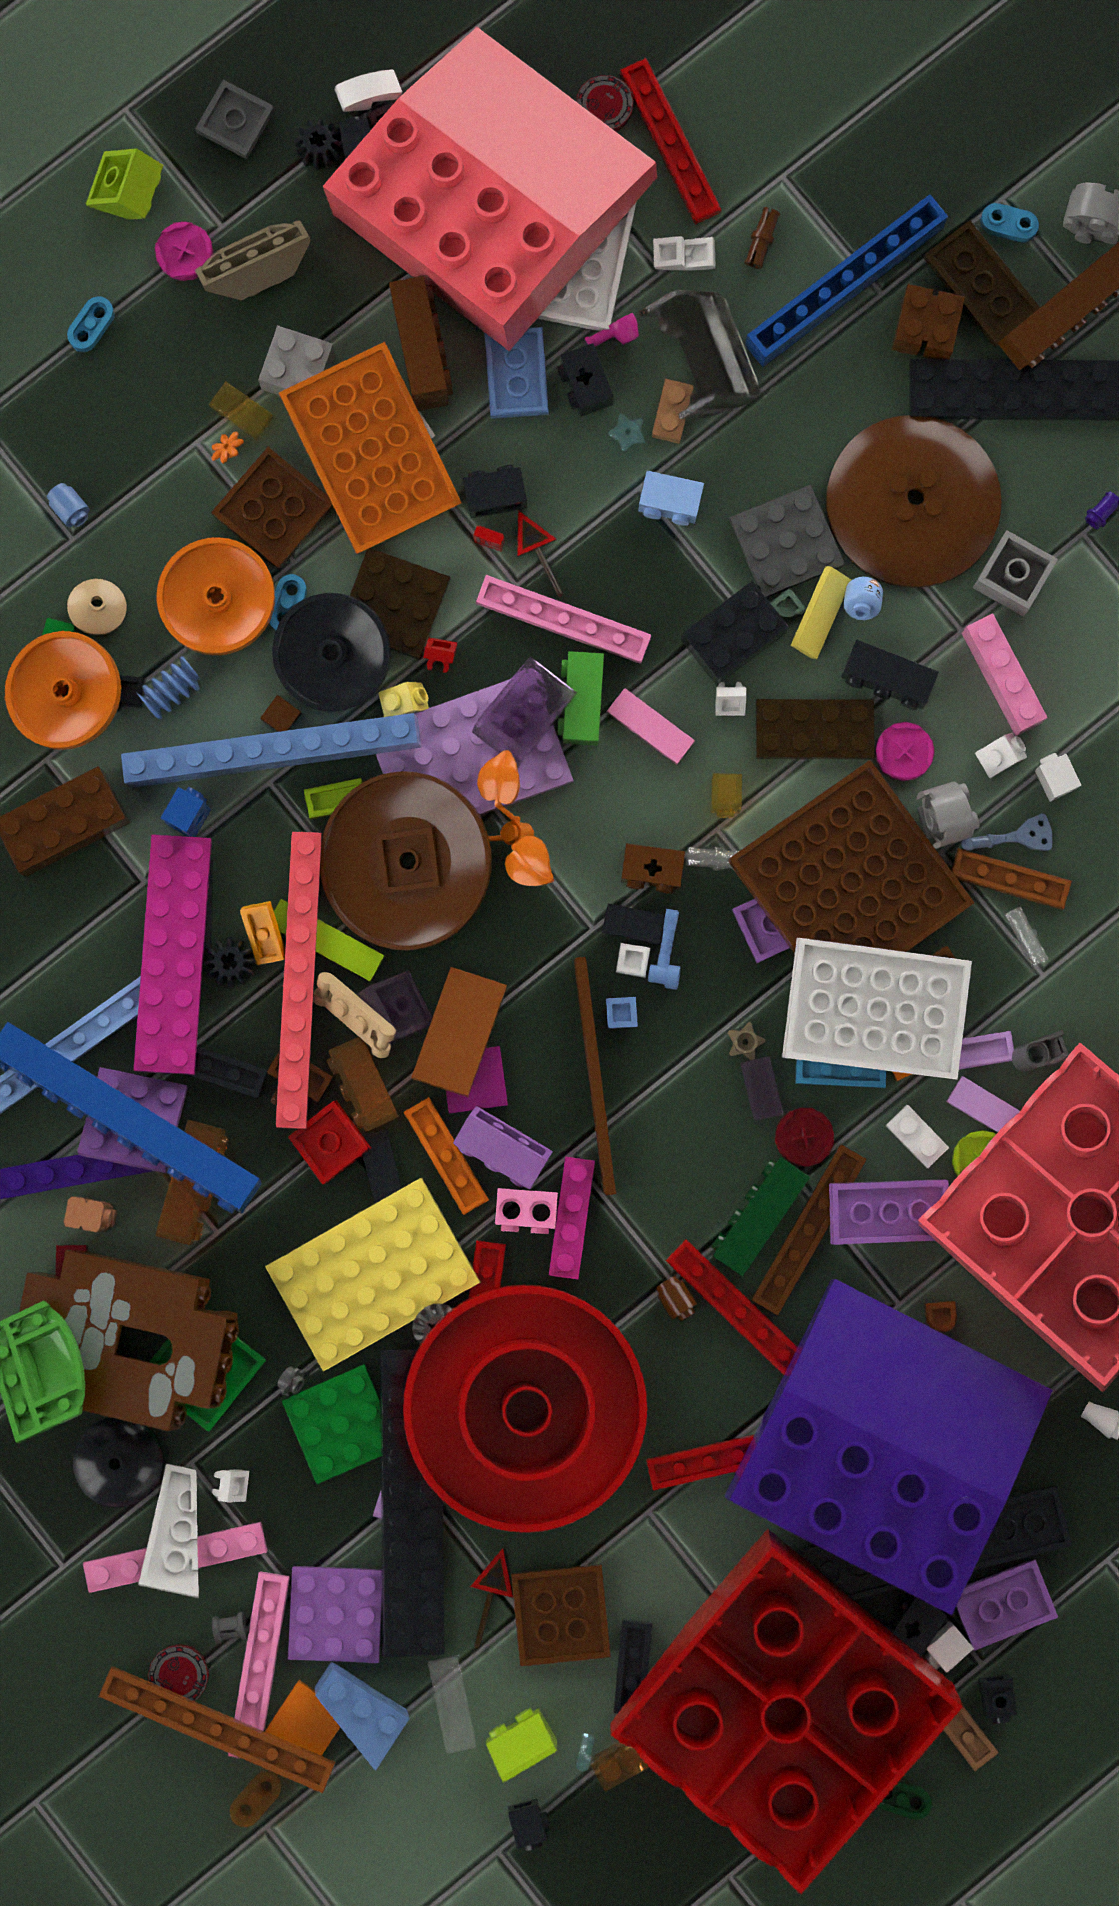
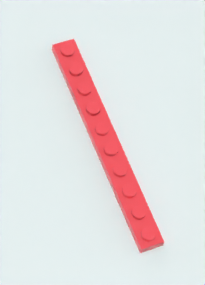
[276,832,322,1129]

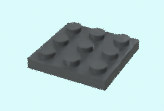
[729,485,845,598]

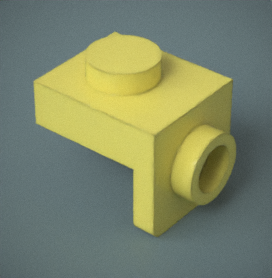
[378,682,429,717]

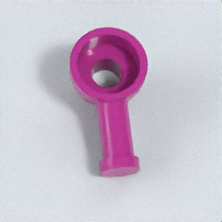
[585,313,639,347]

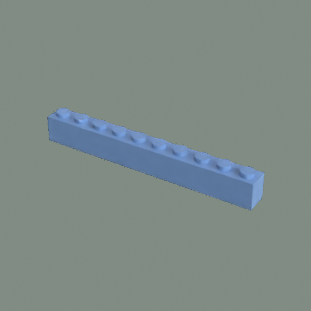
[121,713,422,788]

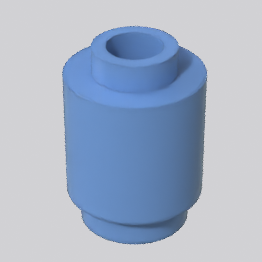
[47,483,89,527]

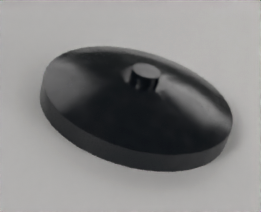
[272,593,391,711]

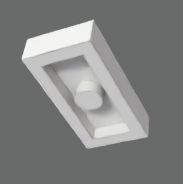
[885,1105,949,1169]

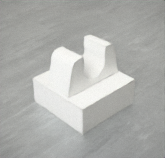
[715,682,746,716]
[212,1470,249,1502]

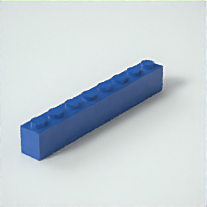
[745,195,948,367]

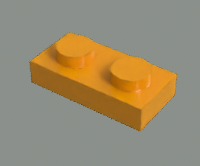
[240,901,285,965]

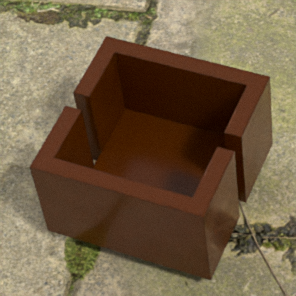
[891,284,965,359]

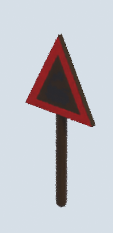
[517,510,563,597]
[469,1548,513,1649]

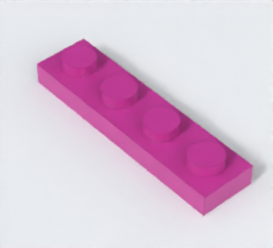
[549,1157,595,1279]

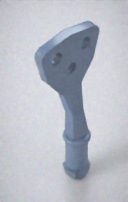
[961,814,1052,851]

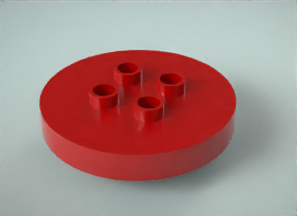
[403,1285,647,1532]

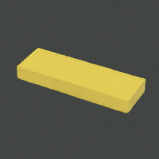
[790,566,851,659]

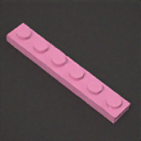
[476,575,651,664]
[83,1522,267,1593]
[228,1571,290,1758]

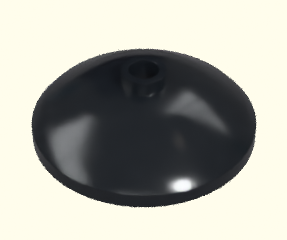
[73,1417,164,1508]

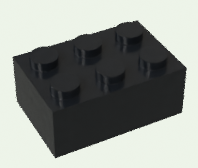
[681,580,789,686]

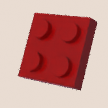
[288,1100,371,1185]

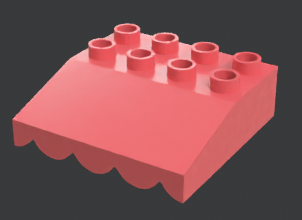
[323,27,657,351]
[918,1043,1119,1392]

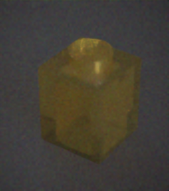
[710,773,742,818]

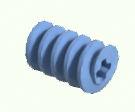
[137,656,202,720]

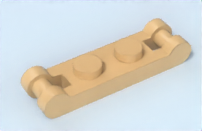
[313,972,396,1058]

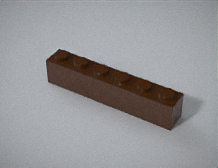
[998,242,1119,370]

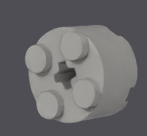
[1063,183,1119,244]
[917,781,979,848]

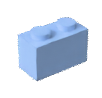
[638,471,704,526]

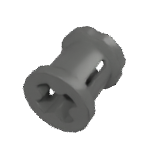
[212,1612,247,1644]

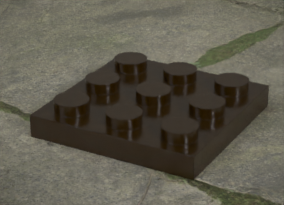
[350,548,451,660]

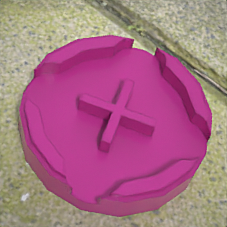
[155,221,214,281]
[875,722,934,782]

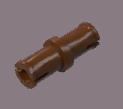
[744,207,781,269]

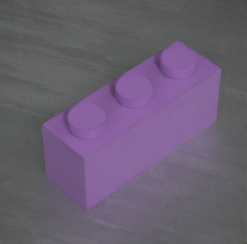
[453,1106,553,1190]

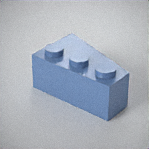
[315,1661,409,1771]

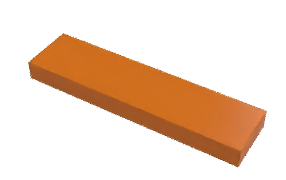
[404,1097,489,1215]

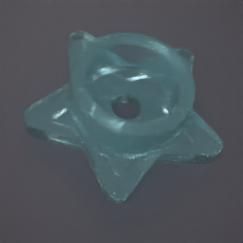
[608,414,645,451]

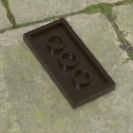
[923,220,1040,347]
[756,699,874,760]

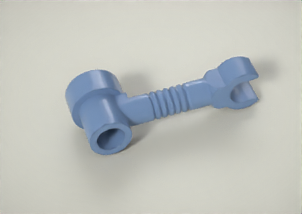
[648,909,681,990]

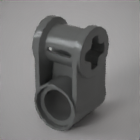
[1012,1030,1070,1072]

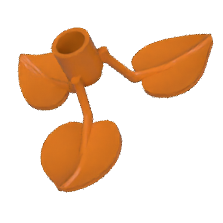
[477,750,554,886]

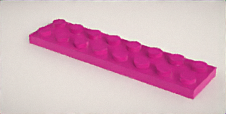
[134,835,212,1075]

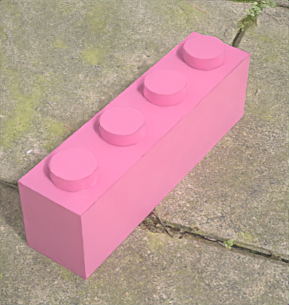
[962,613,1048,736]

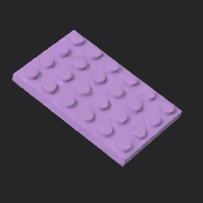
[376,671,573,815]

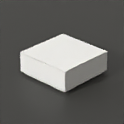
[616,943,650,978]

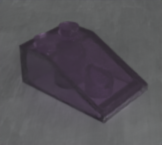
[472,656,577,768]

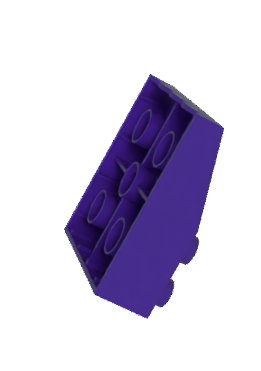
[724,1279,1053,1615]

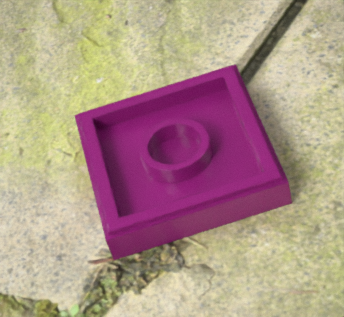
[446,1046,508,1114]

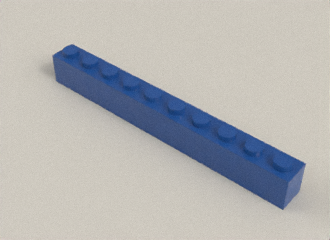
[0,1022,262,1214]

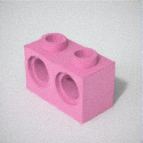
[495,1188,558,1234]

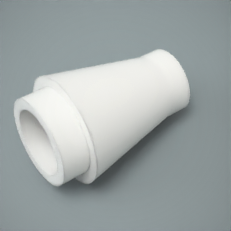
[1081,1401,1119,1440]

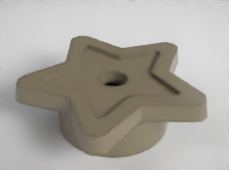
[728,1022,766,1061]

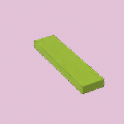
[274,899,385,982]

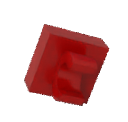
[424,638,458,673]

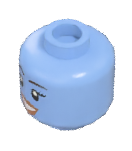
[844,577,883,620]

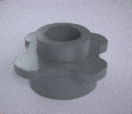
[278,1367,305,1397]

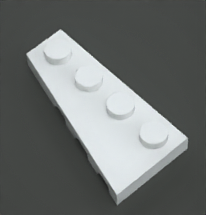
[138,1464,199,1598]

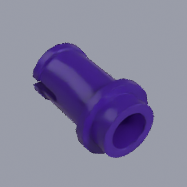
[1085,491,1119,529]

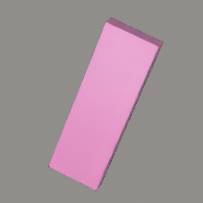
[607,688,695,765]

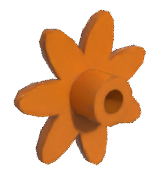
[211,431,244,464]

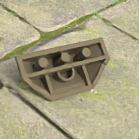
[195,221,311,300]

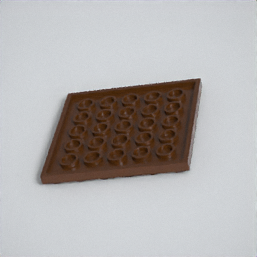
[727,760,974,954]

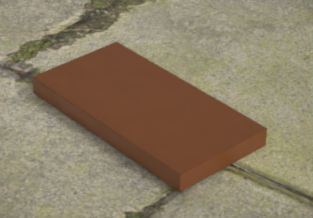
[412,967,507,1098]

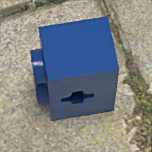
[161,787,211,837]

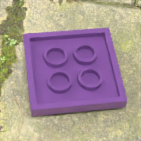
[77,1067,188,1173]
[288,1566,382,1663]

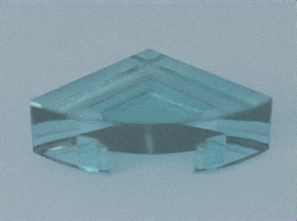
[576,1733,595,1771]

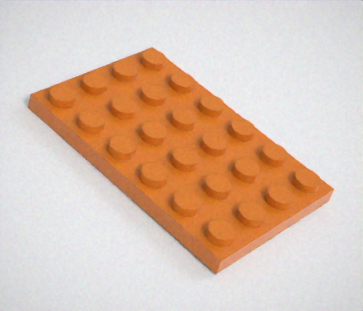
[278,342,462,554]

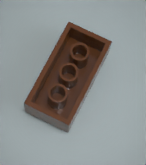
[389,276,453,411]
[0,766,130,877]

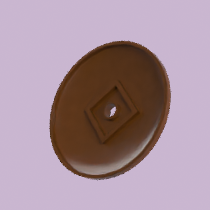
[826,415,1001,588]
[320,771,492,950]

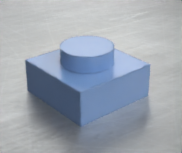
[606,997,638,1029]

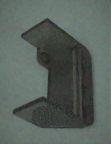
[639,290,760,419]

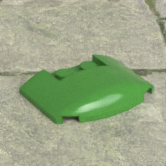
[0,1301,85,1443]

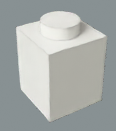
[1035,753,1081,802]
[924,1621,974,1673]

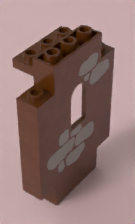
[19,1250,239,1431]

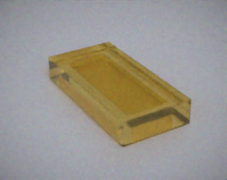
[209,382,274,440]

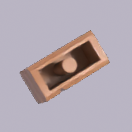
[64,1196,117,1232]

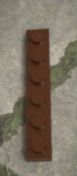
[751,1144,867,1315]

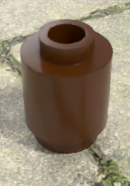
[655,1275,697,1322]

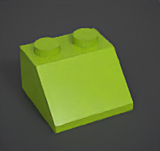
[86,148,163,219]
[486,1708,557,1783]

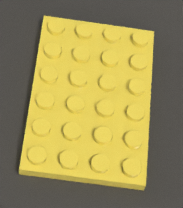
[265,1178,480,1372]

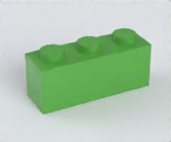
[558,651,604,746]

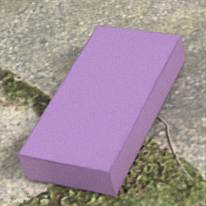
[959,1031,1014,1070]

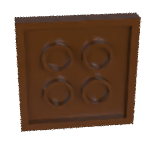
[211,447,333,570]
[511,1564,611,1667]

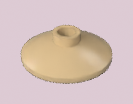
[67,579,127,635]

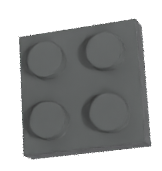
[195,80,275,159]

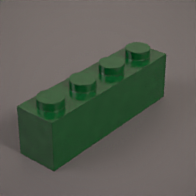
[711,1157,810,1277]

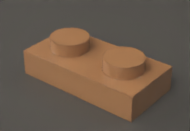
[652,379,694,444]

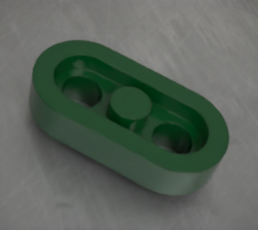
[877,1781,932,1820]

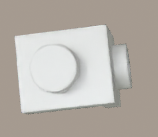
[975,733,1027,778]

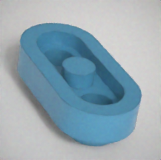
[980,203,1039,243]
[67,297,115,352]
[269,574,307,631]

